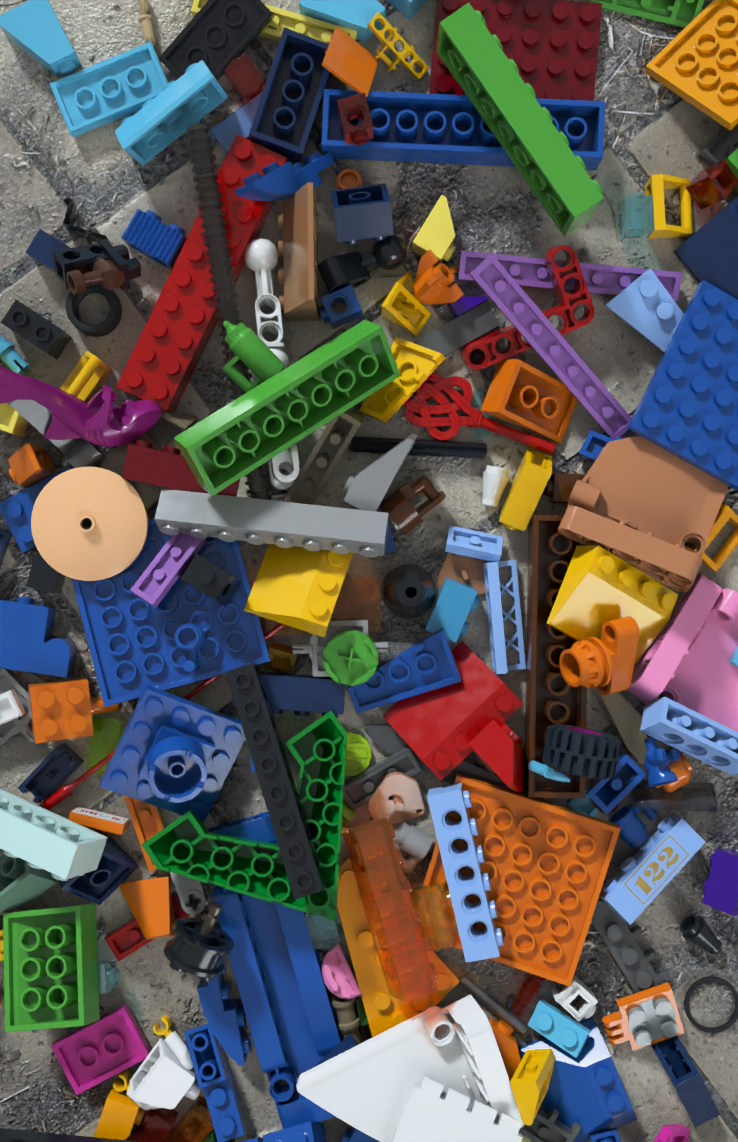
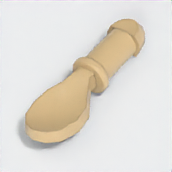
[139,0,156,47]

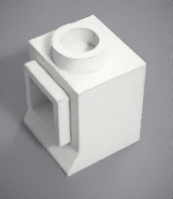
[551,975,598,1022]

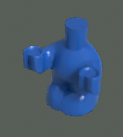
[644,737,680,787]

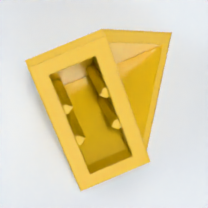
[381,270,431,337]

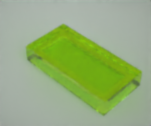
[87,717,123,775]

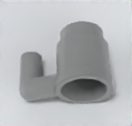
[389,822,434,873]

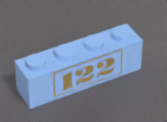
[599,815,705,925]

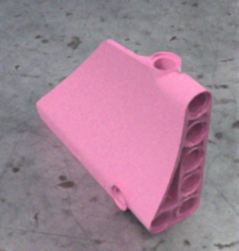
[626,573,738,732]

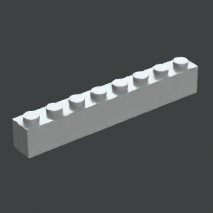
[155,489,389,558]

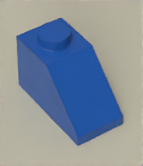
[586,751,647,814]

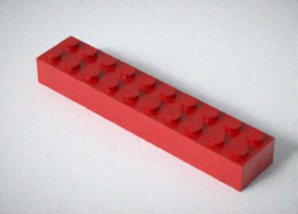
[116,134,288,413]

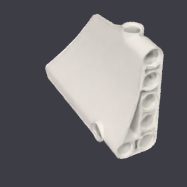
[296,994,524,1142]

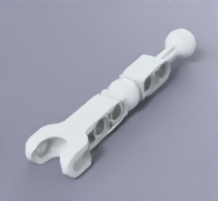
[244,238,300,490]

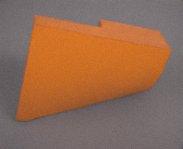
[120,876,175,940]

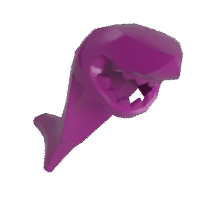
[0,366,163,447]

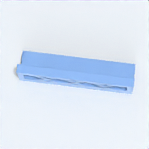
[482,560,526,674]

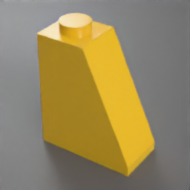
[499,446,552,532]

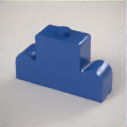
[0,596,77,678]

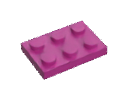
[51,1003,151,1095]

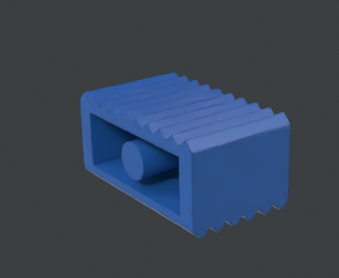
[121,209,187,270]

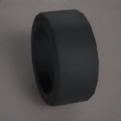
[65,284,122,337]

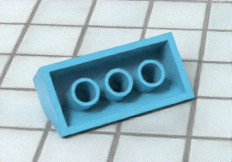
[115,60,228,166]

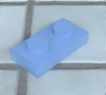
[445,525,503,563]

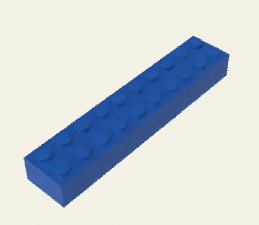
[321,89,605,170]

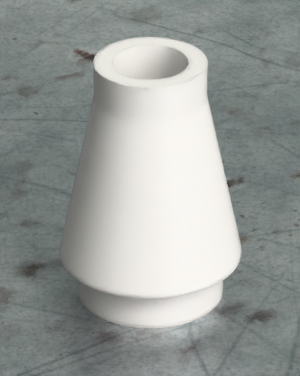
[482,465,510,507]

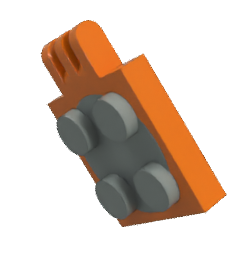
[602,982,685,1051]

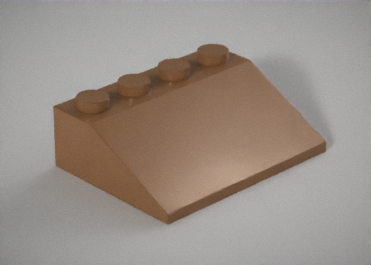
[278,182,319,321]

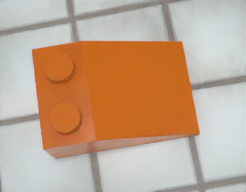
[480,359,577,444]

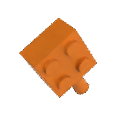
[28,678,119,744]

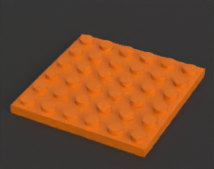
[409,773,621,987]

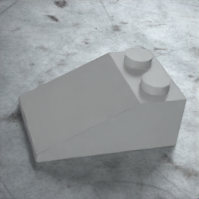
[343,433,418,512]

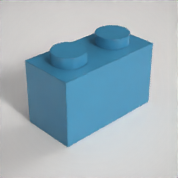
[425,576,480,642]

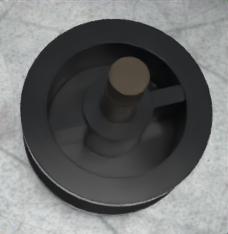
[164,902,234,981]

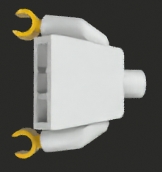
[113,1015,201,1110]

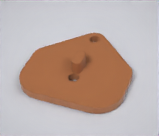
[437,552,488,596]
[368,772,425,825]

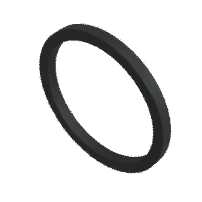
[684,976,738,1033]

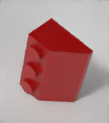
[468,720,525,794]

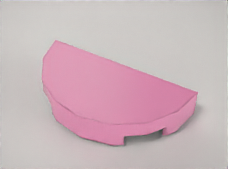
[321,943,362,1000]

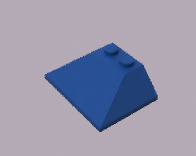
[518,1016,637,1142]

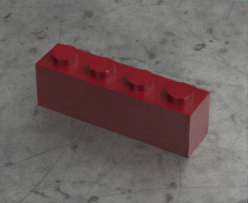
[122,439,240,496]

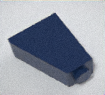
[651,1036,720,1128]

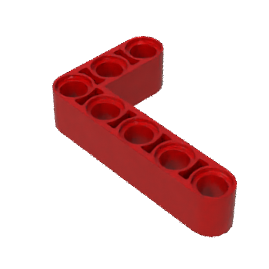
[461,245,595,370]

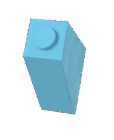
[0,0,82,77]
[299,0,386,42]

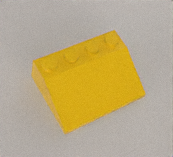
[244,544,354,638]
[547,545,678,665]

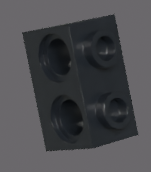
[1,300,72,360]

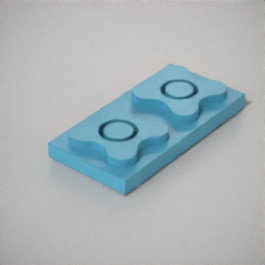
[49,42,168,138]

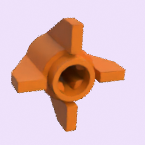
[413,249,464,305]

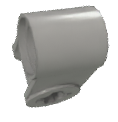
[170,872,211,915]

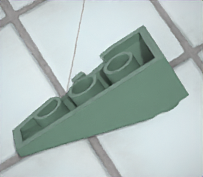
[0,849,56,915]

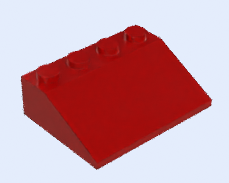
[383,641,523,781]

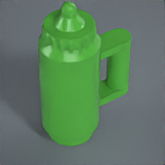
[222,321,285,393]

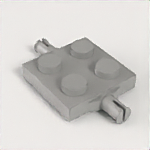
[292,619,388,677]
[0,668,34,745]

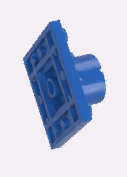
[100,685,246,822]

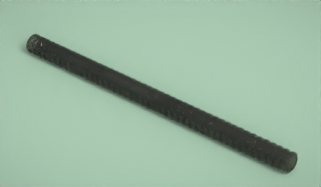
[185,124,272,500]

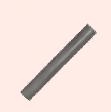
[459,973,528,1035]

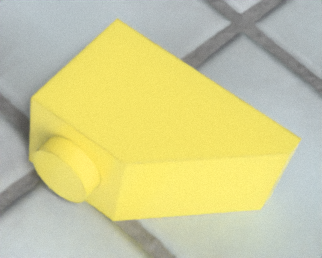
[412,195,456,266]

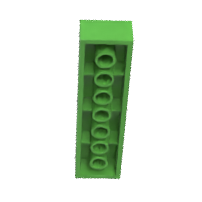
[436,3,604,236]
[174,320,401,496]

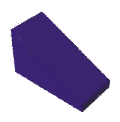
[447,296,488,318]

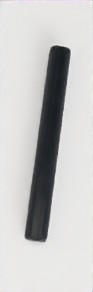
[351,436,487,459]

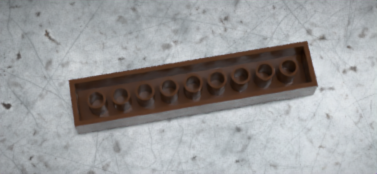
[524,515,587,798]

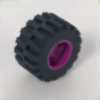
[542,724,621,779]

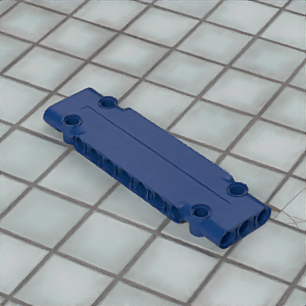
[208,812,343,1129]

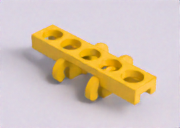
[367,12,429,80]

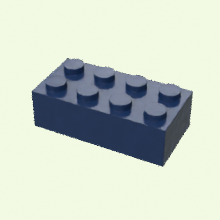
[249,27,332,165]

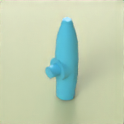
[528,760,571,782]

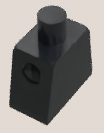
[180,554,241,606]

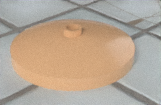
[31,467,149,581]

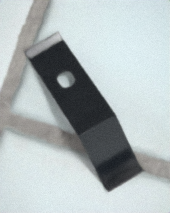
[63,198,110,243]

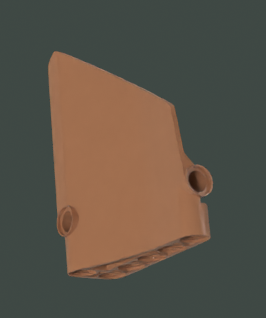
[557,435,729,592]

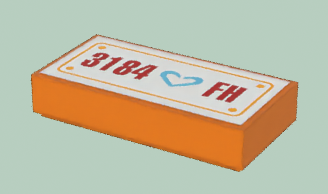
[68,806,130,835]

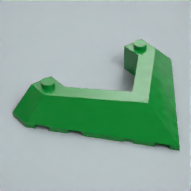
[141,711,347,921]

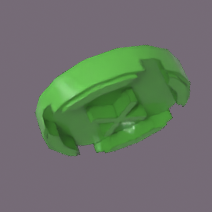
[323,630,378,686]

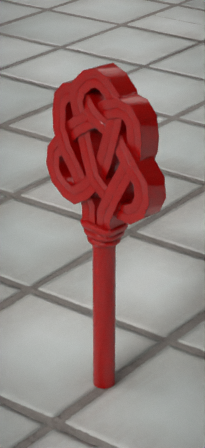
[404,372,556,455]

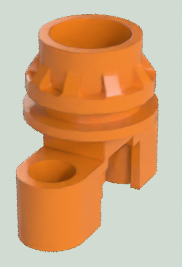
[559,616,639,696]

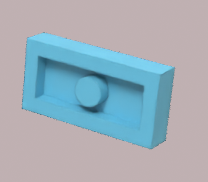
[528,999,591,1058]

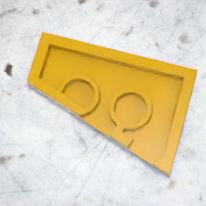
[359,337,445,423]

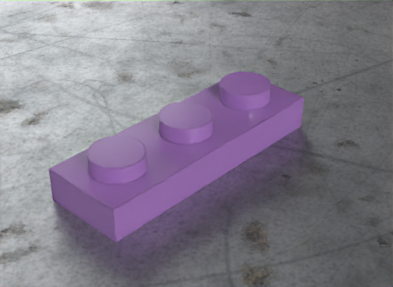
[130,532,206,608]

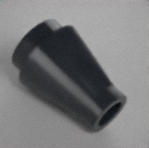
[680,914,722,954]

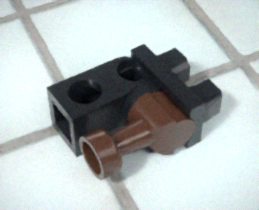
[53,239,141,295]

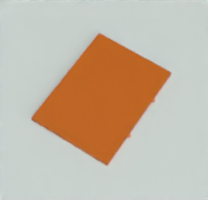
[321,26,379,99]

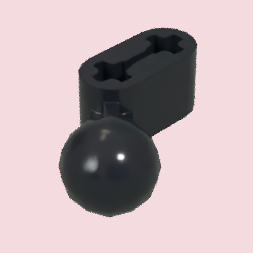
[317,235,407,293]

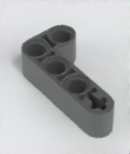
[7,373,105,468]

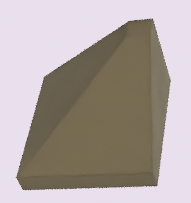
[162,412,199,431]

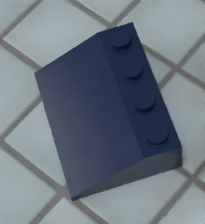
[674,197,738,300]

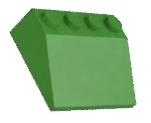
[3,903,100,1032]

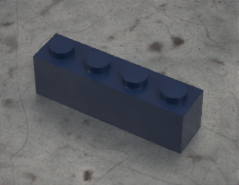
[232,672,346,718]

